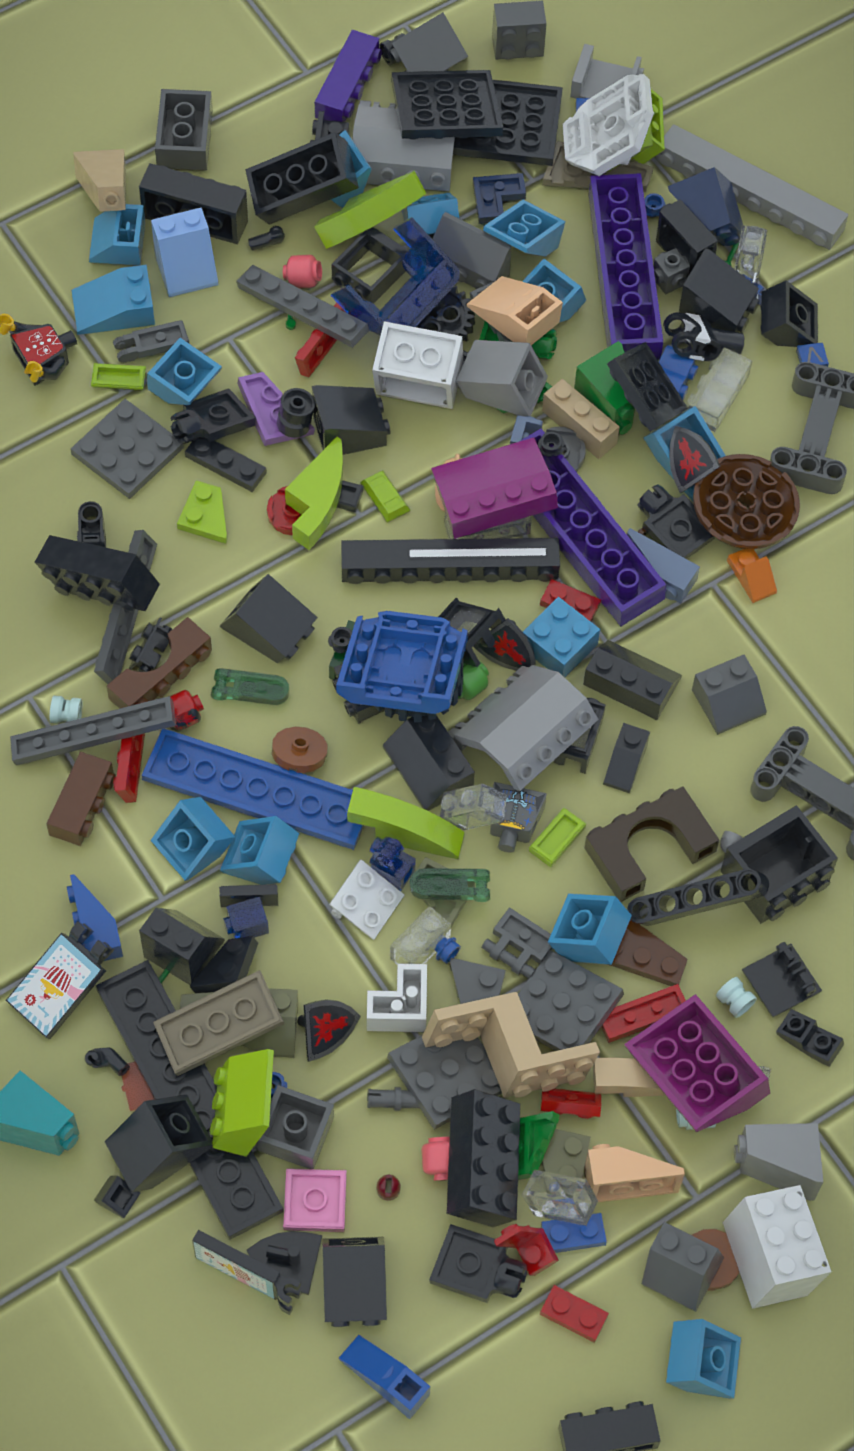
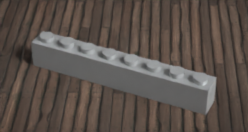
[656,124,848,250]

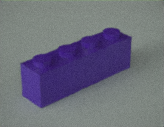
[314,29,382,122]

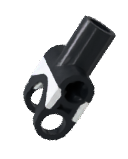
[663,312,745,361]

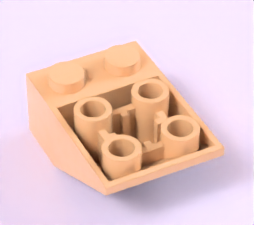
[467,276,563,345]

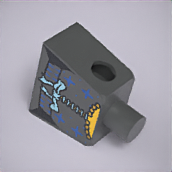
[490,782,547,853]

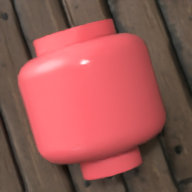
[283,255,322,289]
[421,1136,450,1181]

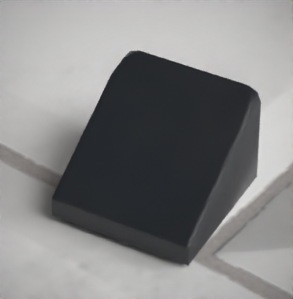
[94,1176,141,1218]

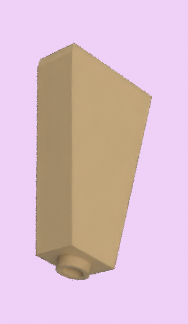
[73,149,126,211]

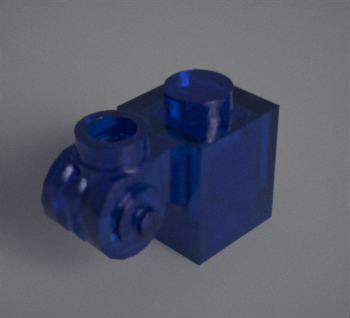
[369,837,416,891]

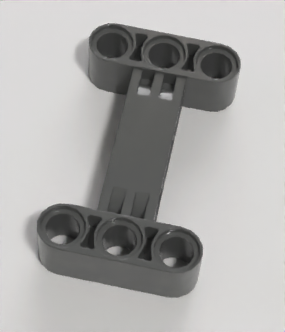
[770,362,854,494]
[750,726,854,860]

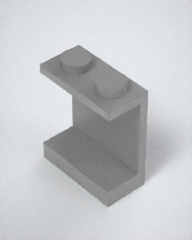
[570,44,644,98]

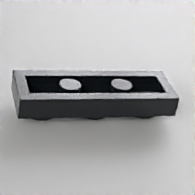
[185,437,267,492]

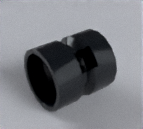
[277,388,315,438]

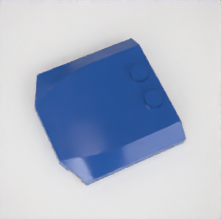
[336,611,468,714]

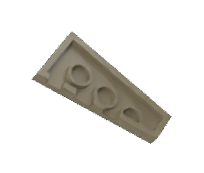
[542,141,654,192]

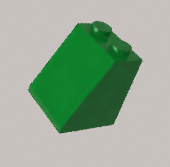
[574,341,635,435]

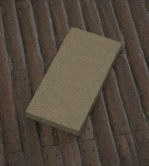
[153,970,285,1076]

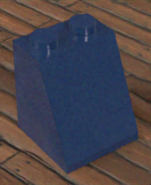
[668,167,747,246]

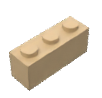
[542,379,619,459]

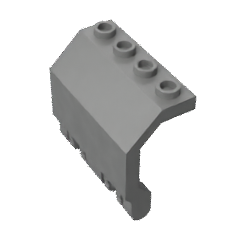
[352,100,455,191]
[448,665,599,791]

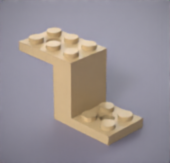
[422,992,600,1098]

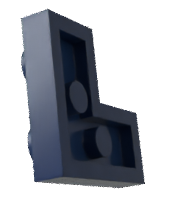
[473,173,526,224]

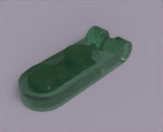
[210,668,289,705]
[409,868,490,902]

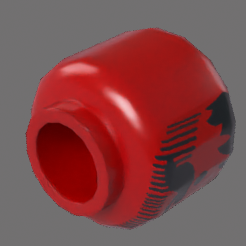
[170,690,204,731]

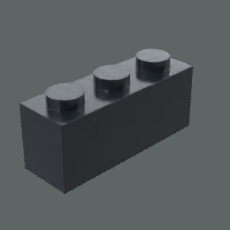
[558,1401,661,1451]

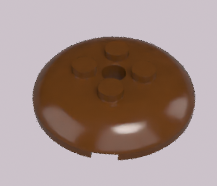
[693,454,800,549]

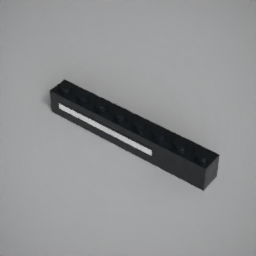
[341,538,560,584]

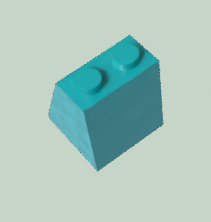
[0,1070,80,1156]

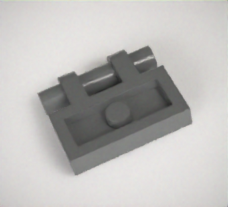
[481,907,552,979]

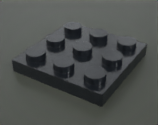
[607,341,688,432]

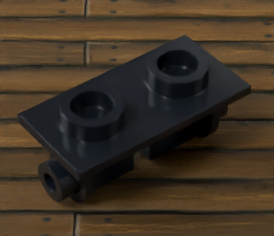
[128,617,172,672]

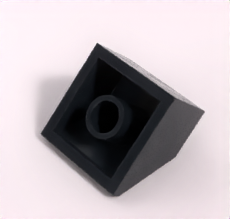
[760,280,818,347]

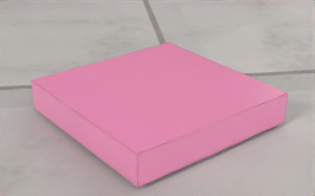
[283,1169,347,1232]

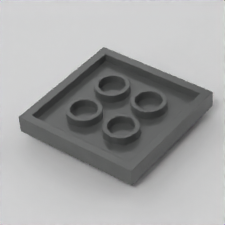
[70,399,184,499]
[518,950,624,1051]
[387,1036,502,1130]

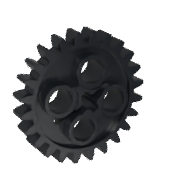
[391,281,476,342]

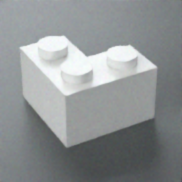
[367,964,427,1032]

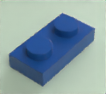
[541,1213,607,1253]

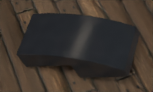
[776,1009,844,1067]

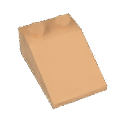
[584,1144,685,1203]

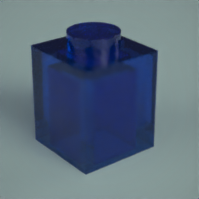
[223,897,269,938]

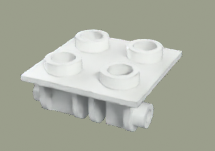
[329,860,404,940]

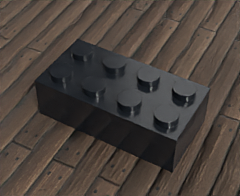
[245,132,359,225]
[139,163,248,245]
[35,535,160,612]
[446,1089,521,1227]

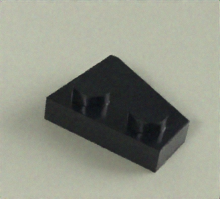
[190,936,258,994]

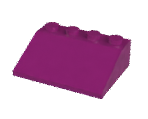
[431,437,558,539]
[624,994,771,1132]

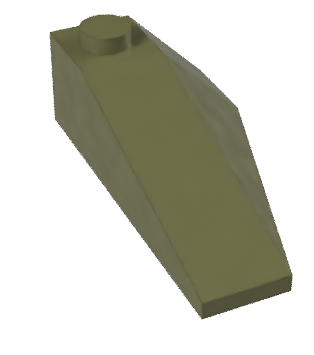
[180,988,298,1058]

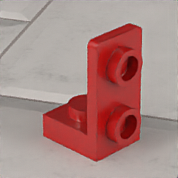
[494,1224,559,1276]

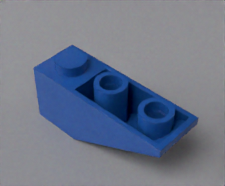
[66,874,123,961]
[338,1335,431,1419]

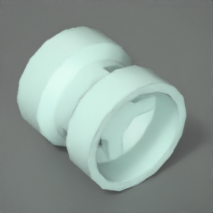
[50,696,83,724]
[716,977,757,1018]

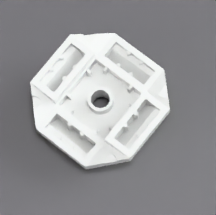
[563,74,654,176]

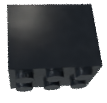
[721,805,838,924]

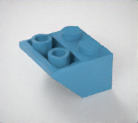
[89,204,146,265]

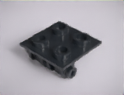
[742,942,822,1018]

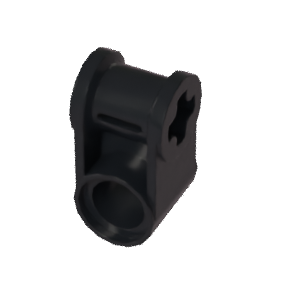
[77,501,106,547]

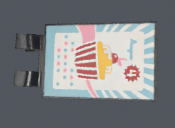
[5,921,114,1039]
[192,1230,302,1315]

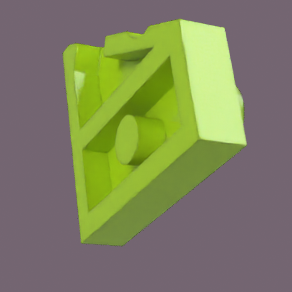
[177,480,227,544]

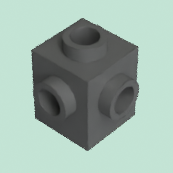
[653,248,690,295]

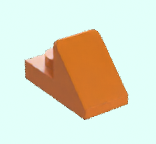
[727,549,777,603]

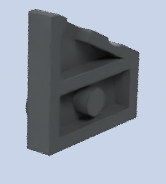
[450,958,505,1004]

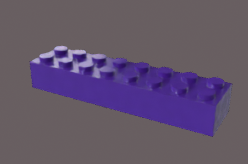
[588,173,664,360]
[519,429,666,627]

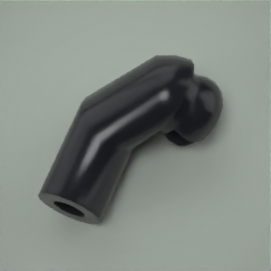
[248,226,285,251]
[85,1047,130,1076]

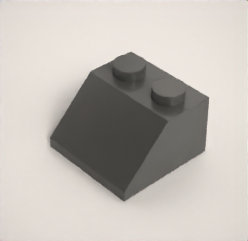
[692,654,767,735]
[641,1222,724,1312]

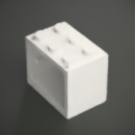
[372,321,464,409]
[722,1185,831,1309]

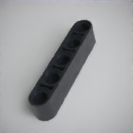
[627,869,769,926]

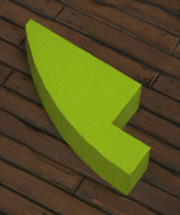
[314,171,426,249]
[285,437,343,550]
[347,787,465,859]

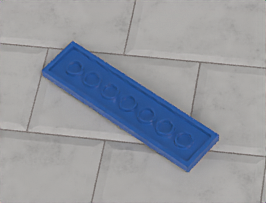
[141,728,364,850]

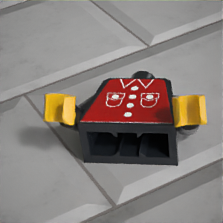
[0,313,77,386]

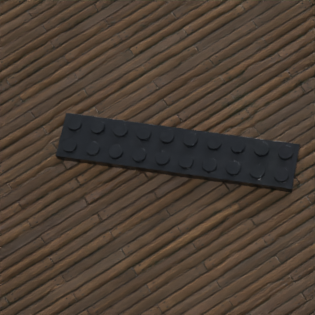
[95,960,284,1240]

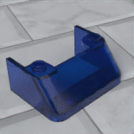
[331,217,460,336]

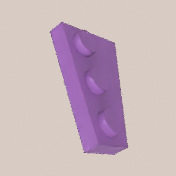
[237,372,315,446]

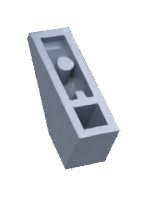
[627,528,700,604]

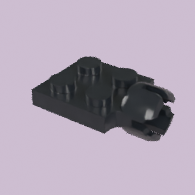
[170,388,256,444]
[637,484,715,559]
[429,1224,527,1303]

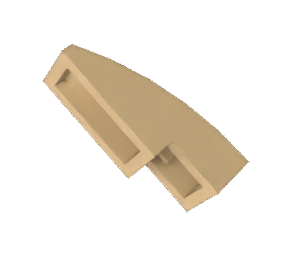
[593,1058,666,1097]

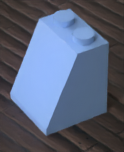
[151,208,218,297]

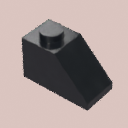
[603,723,650,794]

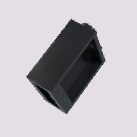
[656,199,718,276]
[331,227,411,306]

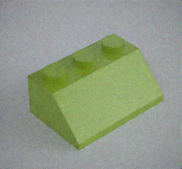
[210,1049,274,1156]

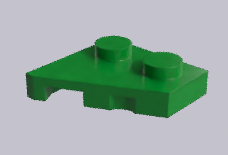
[518,1111,560,1180]

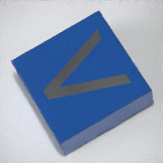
[796,342,829,367]

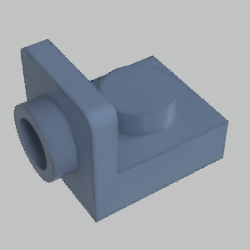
[510,415,543,444]

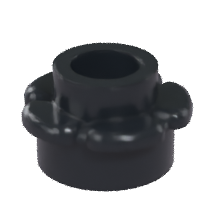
[538,431,565,457]
[328,627,352,654]

